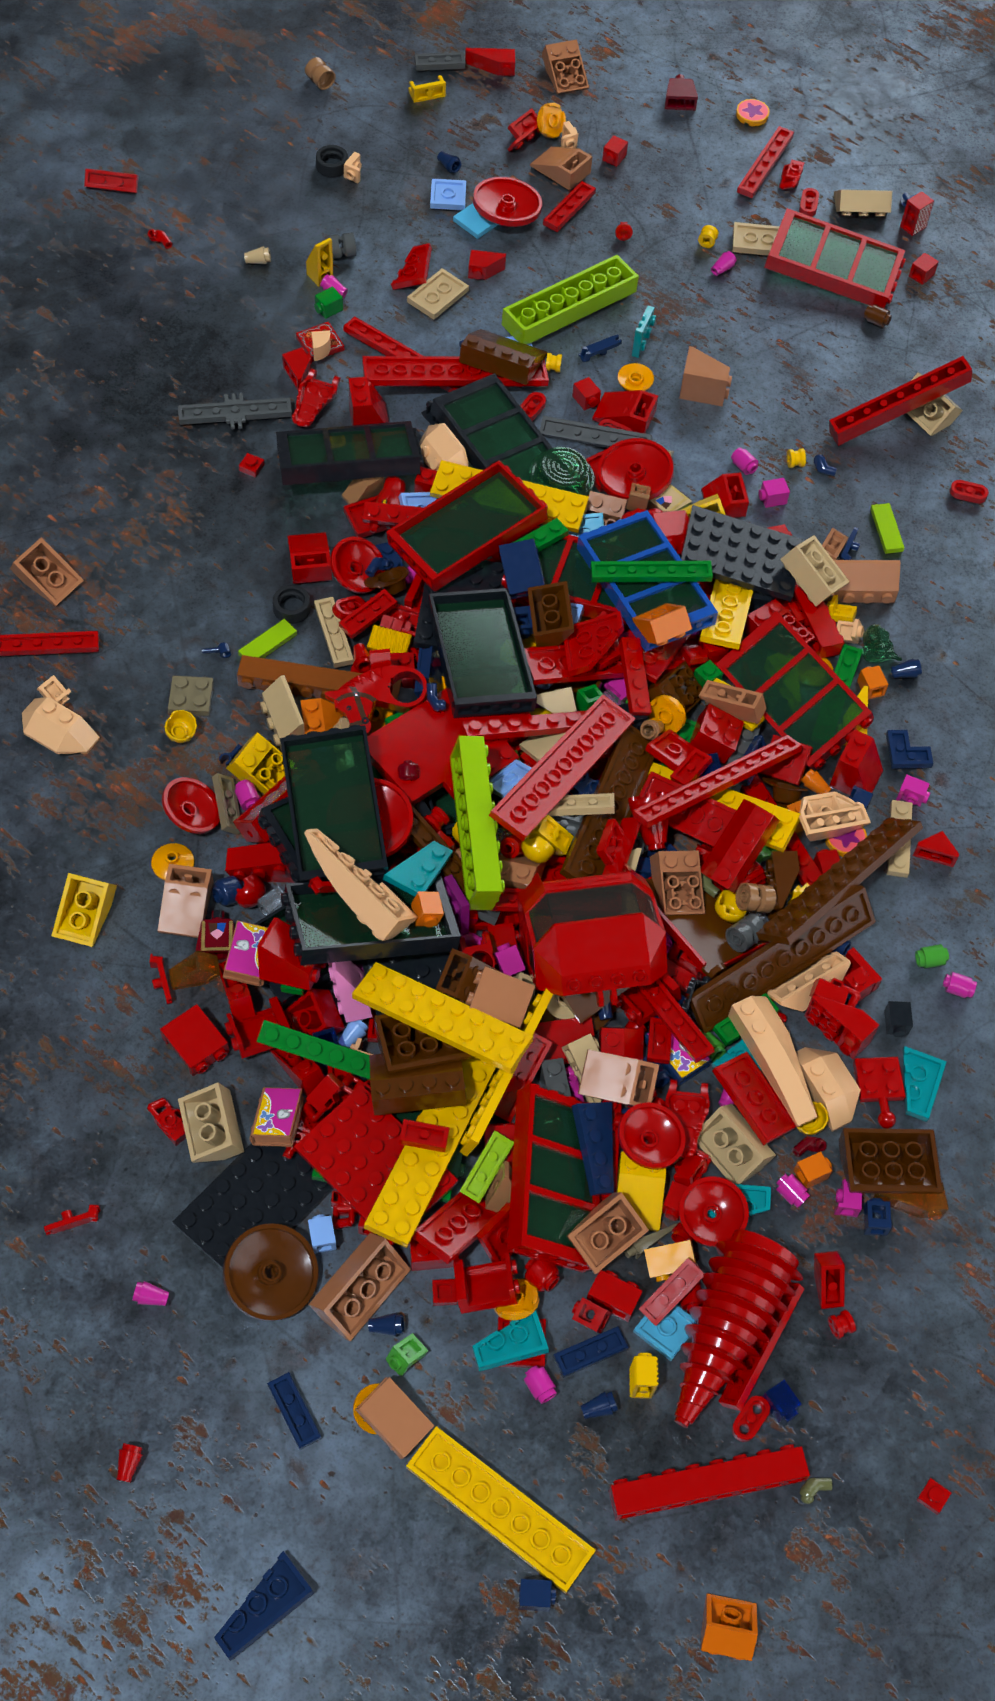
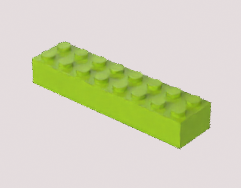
[501,255,639,345]
[450,736,505,910]

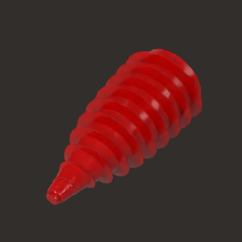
[674,1229,803,1428]

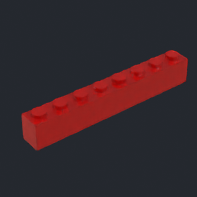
[829,356,972,446]
[767,524,844,658]
[609,1444,810,1521]

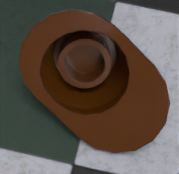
[364,566,409,596]
[762,777,808,808]

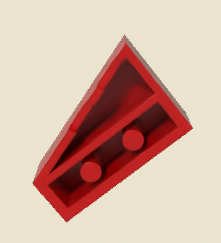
[225,843,294,883]

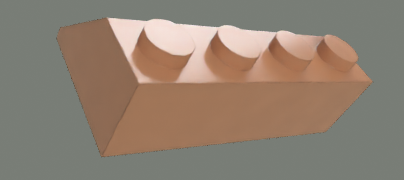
[823,560,901,604]
[455,848,546,889]
[309,1233,411,1341]

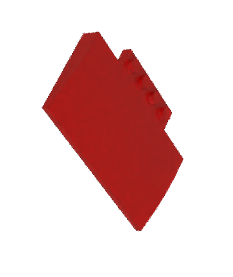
[356,666,531,806]

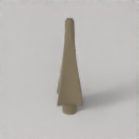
[624,1223,678,1259]

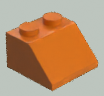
[632,603,692,646]
[300,698,343,734]
[701,1593,758,1661]

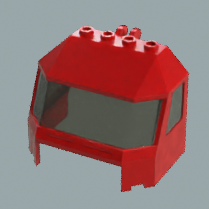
[517,862,667,1007]

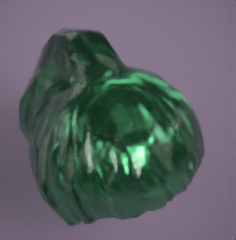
[862,624,902,663]

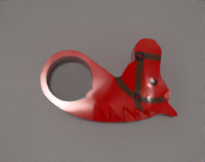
[324,665,427,736]

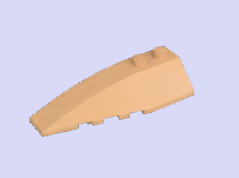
[304,828,418,941]
[728,996,817,1127]

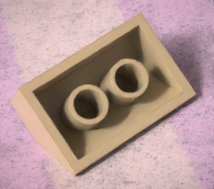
[834,190,892,216]
[907,372,963,436]
[780,535,849,606]
[260,675,305,752]
[178,1082,244,1163]
[698,1104,776,1184]

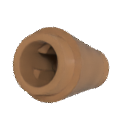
[640,720,664,740]

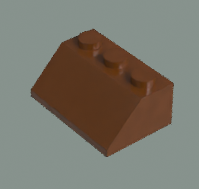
[527,581,574,647]

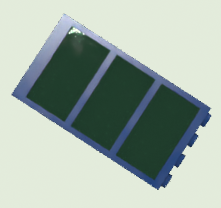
[577,510,718,652]

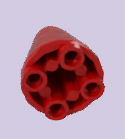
[628,792,669,851]

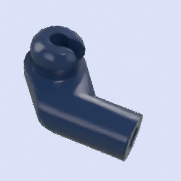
[365,557,393,577]
[426,683,446,712]

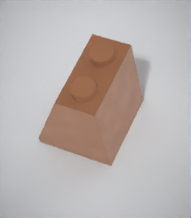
[679,346,732,406]
[465,966,535,1029]

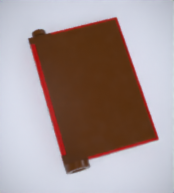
[630,876,770,979]

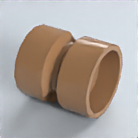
[305,57,336,90]
[735,882,776,913]

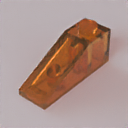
[871,1182,949,1220]

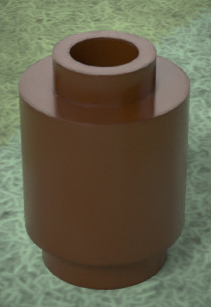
[864,304,892,328]

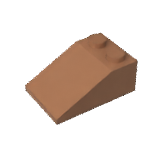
[10,537,84,607]
[567,1192,649,1274]

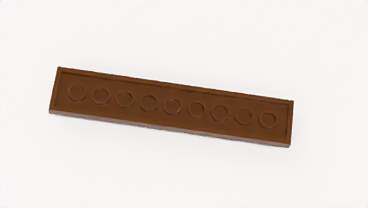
[560,725,654,897]
[756,817,923,945]
[687,885,876,1033]

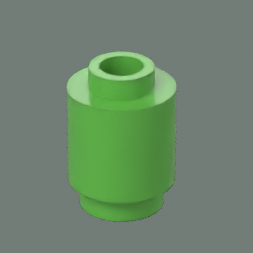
[915,944,949,969]

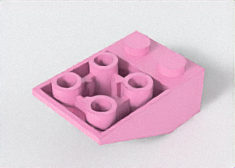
[328,944,372,1023]

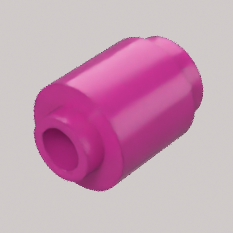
[731,448,758,475]
[235,780,260,811]
[942,971,977,999]
[776,1174,810,1208]
[524,1365,557,1404]

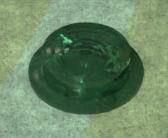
[529,447,595,496]

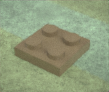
[168,676,214,716]

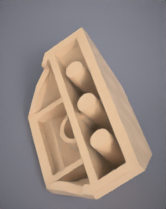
[419,423,468,471]
[22,697,100,754]
[799,791,871,842]
[767,951,851,1012]
[796,1047,861,1132]

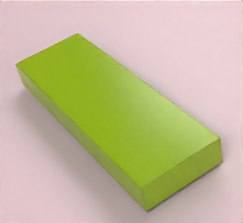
[870,503,905,554]
[238,619,297,658]
[459,1130,514,1203]

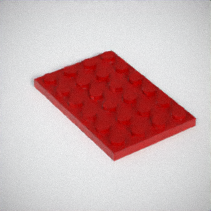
[294,1084,458,1246]

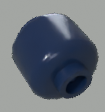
[212,875,244,906]

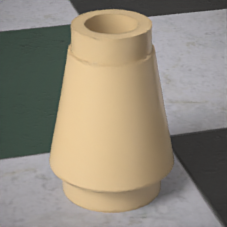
[244,246,271,264]

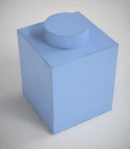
[308,1214,336,1254]

